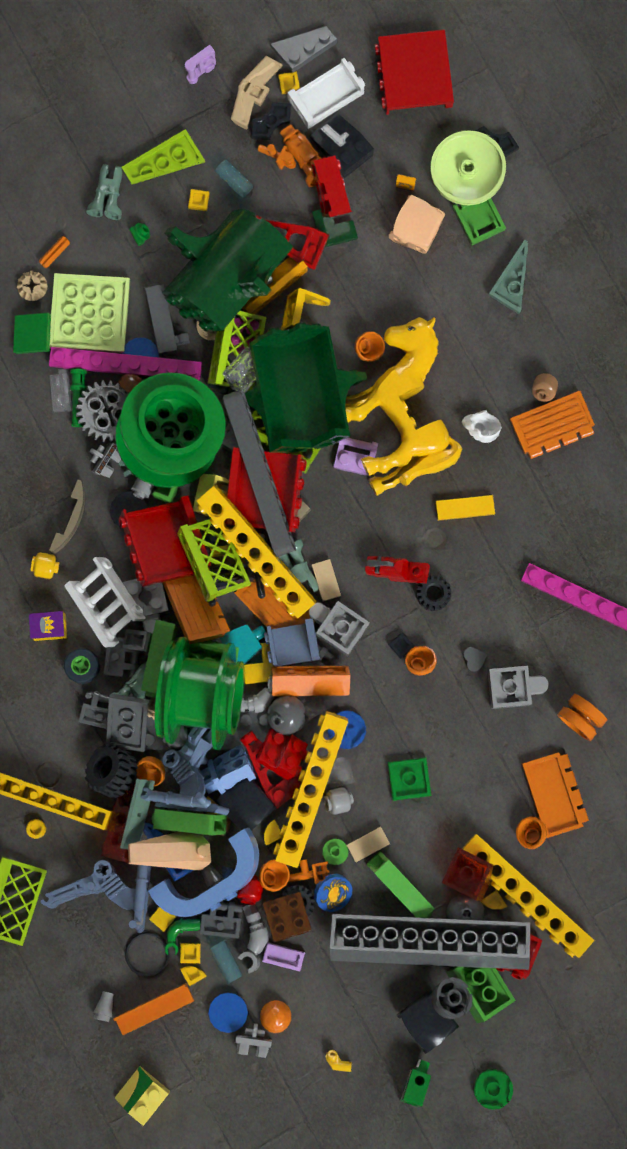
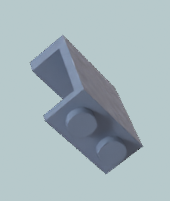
[264,618,320,667]

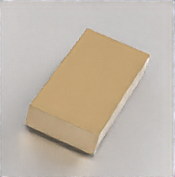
[312,559,341,602]
[347,827,390,862]

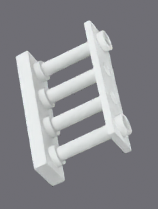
[64,557,146,647]

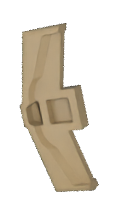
[231,56,283,130]

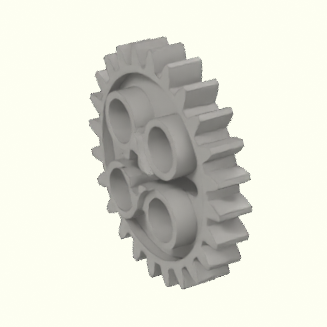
[76,380,129,442]

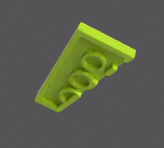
[122,129,205,185]

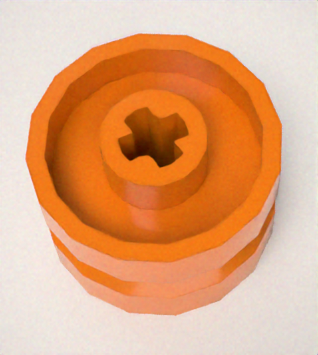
[557,693,607,741]

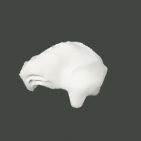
[462,410,502,443]

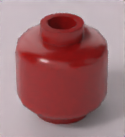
[237,875,263,905]

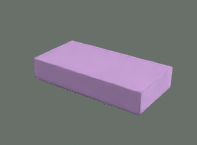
[262,942,305,972]

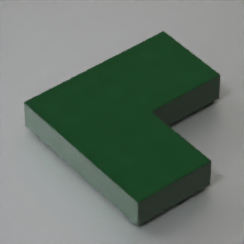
[312,209,358,248]

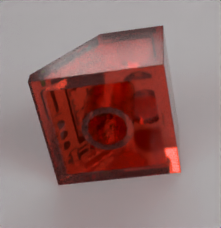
[442,847,493,901]

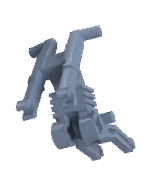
[141,727,229,815]
[41,860,151,933]

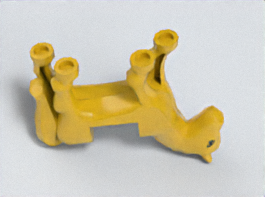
[345,317,462,496]

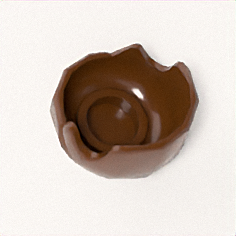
[118,374,143,393]

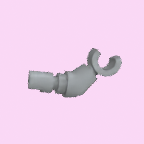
[241,675,276,713]
[238,905,269,974]

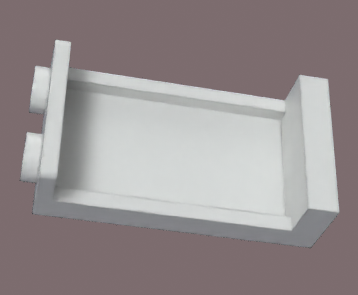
[288,58,365,129]

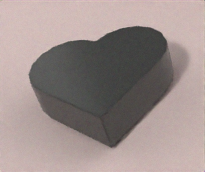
[463,647,487,672]

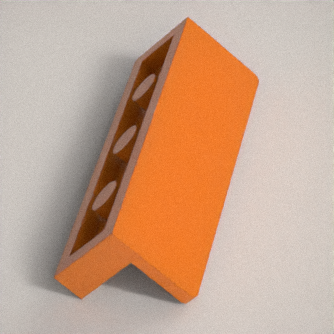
[271,666,350,696]
[113,983,195,1035]

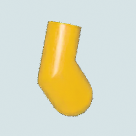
[326,1050,352,1072]

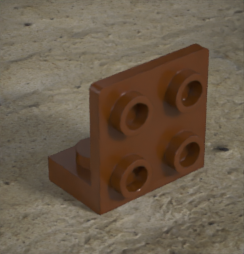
[263,892,312,942]

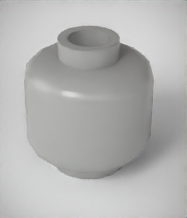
[323,787,354,815]

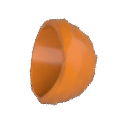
[354,332,385,362]
[405,646,437,676]
[136,756,165,786]
[516,817,547,849]
[259,859,290,892]
[260,1000,291,1033]

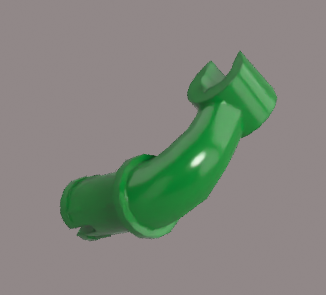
[165,918,200,955]

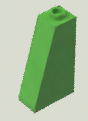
[141,620,178,698]
[152,809,227,835]
[366,851,435,918]

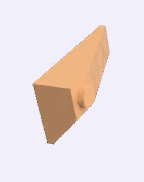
[128,832,211,870]

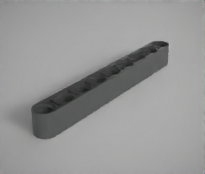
[223,389,296,557]

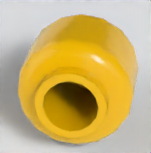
[31,552,59,579]

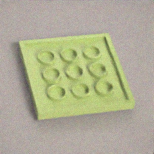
[50,273,130,353]

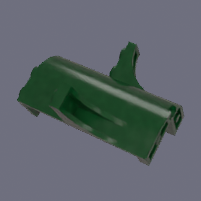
[162,209,293,332]
[244,322,367,453]

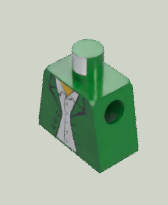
[400,1059,431,1107]

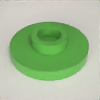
[323,839,348,865]

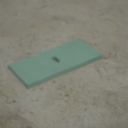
[120,779,155,849]

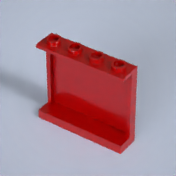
[375,30,454,115]
[225,447,307,532]
[119,495,211,587]

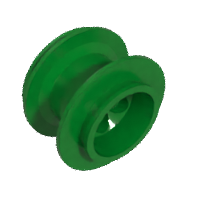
[115,373,225,488]
[155,637,245,750]

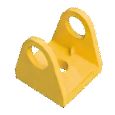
[281,288,331,330]

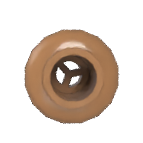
[532,373,558,402]

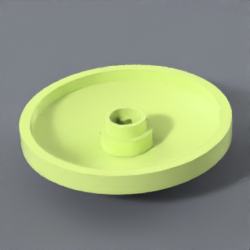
[431,131,506,205]

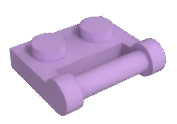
[185,45,216,84]
[333,438,378,477]

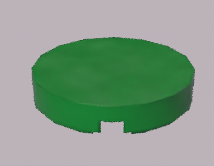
[474,1069,513,1110]

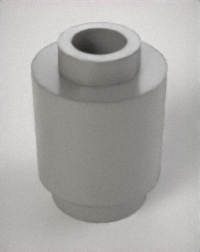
[131,478,154,500]

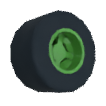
[64,648,100,684]

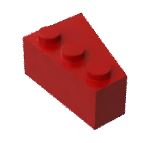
[310,155,352,217]

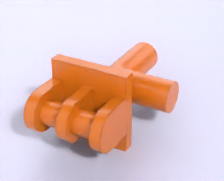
[258,144,296,170]
[289,859,330,884]

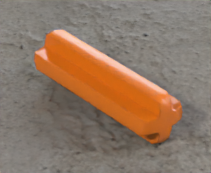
[39,236,70,268]

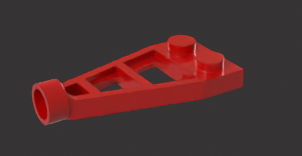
[256,215,330,270]
[240,731,308,808]

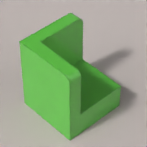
[152,487,179,504]

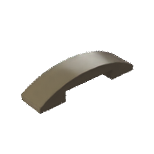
[49,480,85,554]

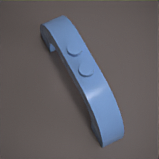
[148,828,259,917]

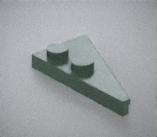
[489,240,528,314]

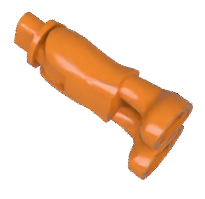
[280,125,321,188]

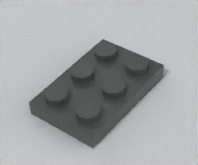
[106,694,149,752]

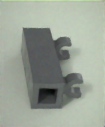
[145,283,190,358]

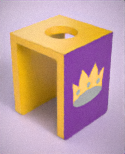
[29,611,67,641]

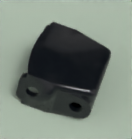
[215,778,277,831]
[397,989,459,1054]

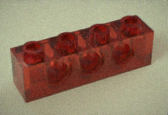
[101,783,138,863]

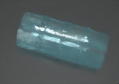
[215,160,253,198]
[209,940,243,984]

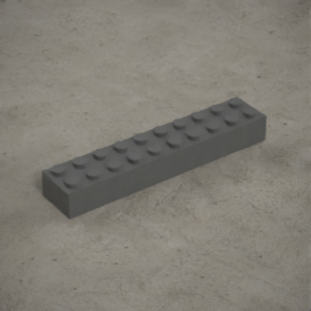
[329,914,530,970]

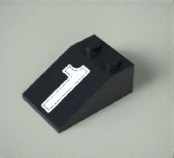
[309,113,374,179]

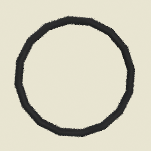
[125,932,170,977]

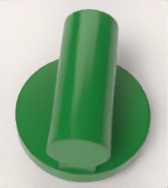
[129,223,150,246]

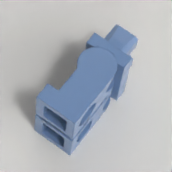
[200,744,256,794]

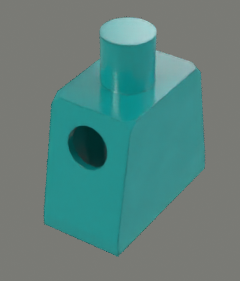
[219,624,266,665]

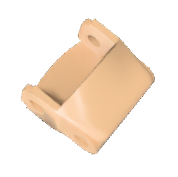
[389,195,445,253]

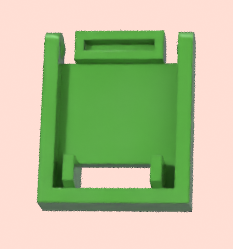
[452,198,506,246]

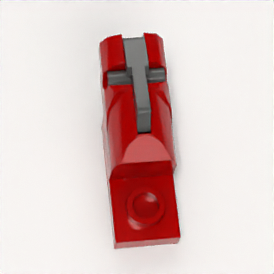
[365,556,430,584]

